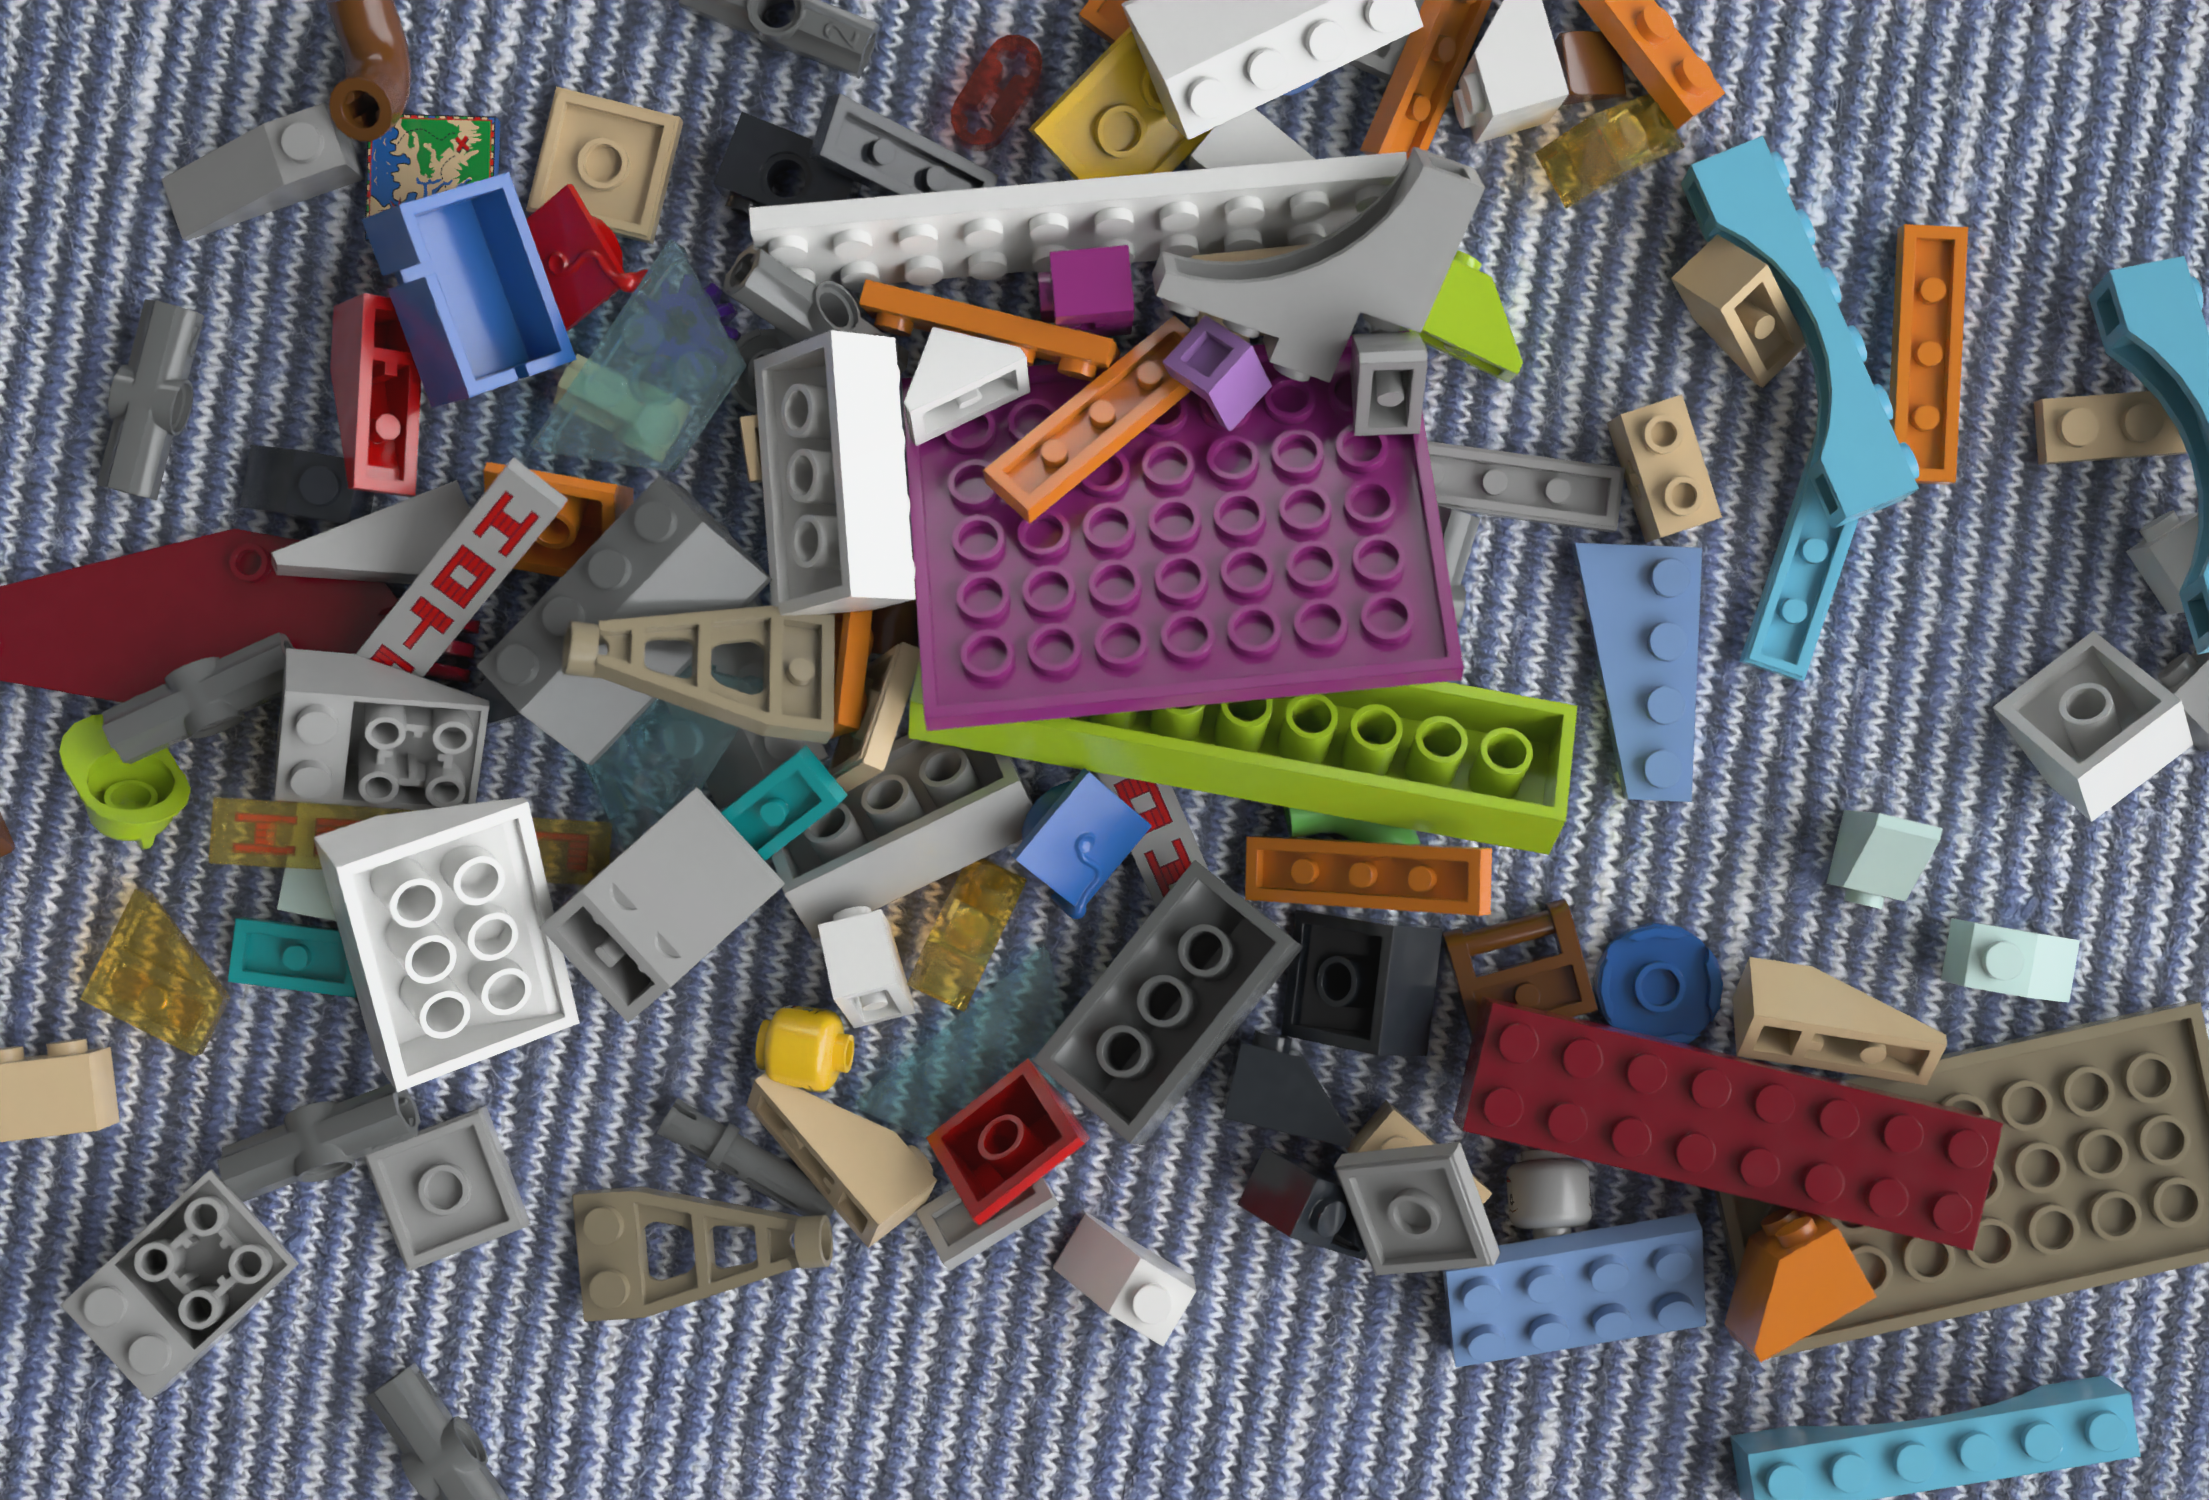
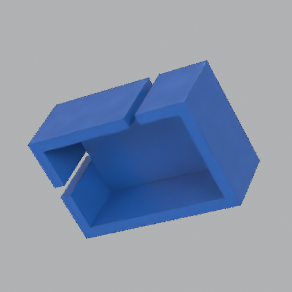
[361,172,577,408]

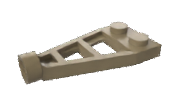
[562,606,835,744]
[572,1186,833,1322]

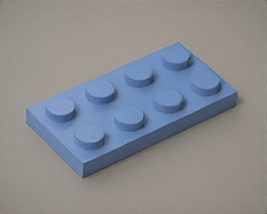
[1443,1213,1706,1367]

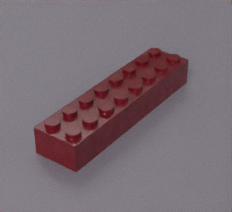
[1453,996,2004,1251]

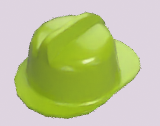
[59,714,191,850]

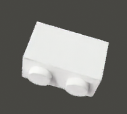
[1453,0,1569,144]
[1993,631,2193,822]

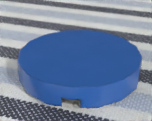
[1593,922,1723,1044]

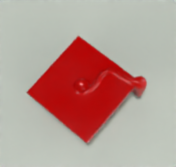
[526,184,654,332]

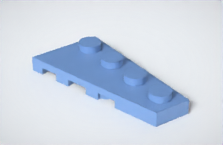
[1571,543,1702,802]

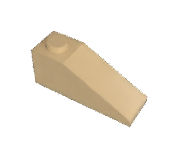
[1732,957,1947,1085]
[746,1073,937,1248]

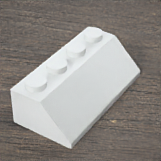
[1121,0,1424,140]
[754,330,915,615]

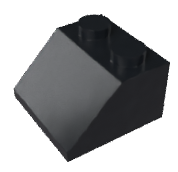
[1281,910,1442,1056]

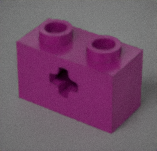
[1038,245,1135,337]

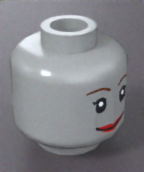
[1506,1150,1592,1240]

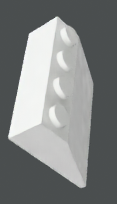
[314,797,579,1092]

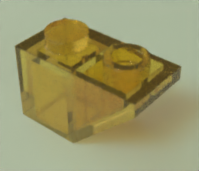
[1535,94,1685,209]
[907,858,1027,1012]

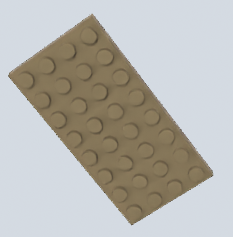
[1714,1000,2209,1361]

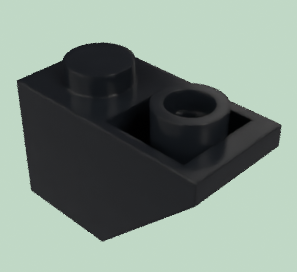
[1237,1147,1367,1261]

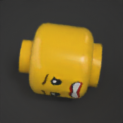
[755,1005,854,1093]

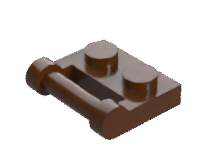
[1442,898,1598,1041]

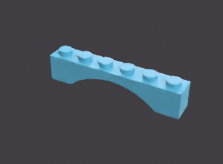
[1681,136,1919,529]
[2088,256,2209,655]
[1730,1376,2141,1500]

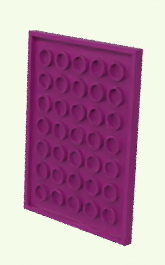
[902,331,1464,731]

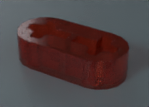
[951,35,1043,151]

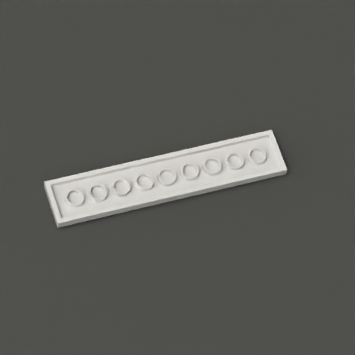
[749,152,1407,291]

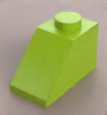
[1399,250,1523,383]

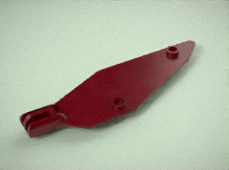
[0,529,480,703]

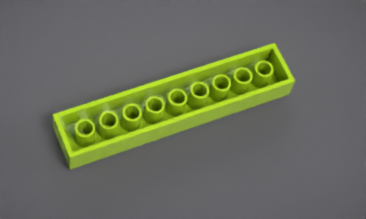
[909,658,1577,855]

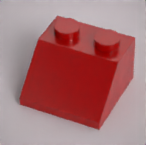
[926,1059,1090,1226]

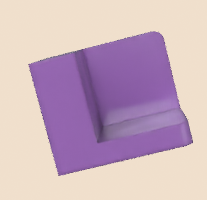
[1162,315,1272,431]

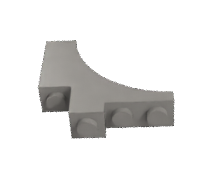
[1152,147,1485,382]

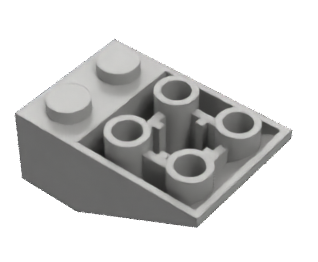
[274,648,489,810]
[539,787,785,1023]
[60,1169,299,1400]

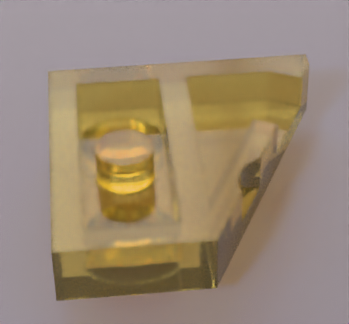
[80,888,231,1056]

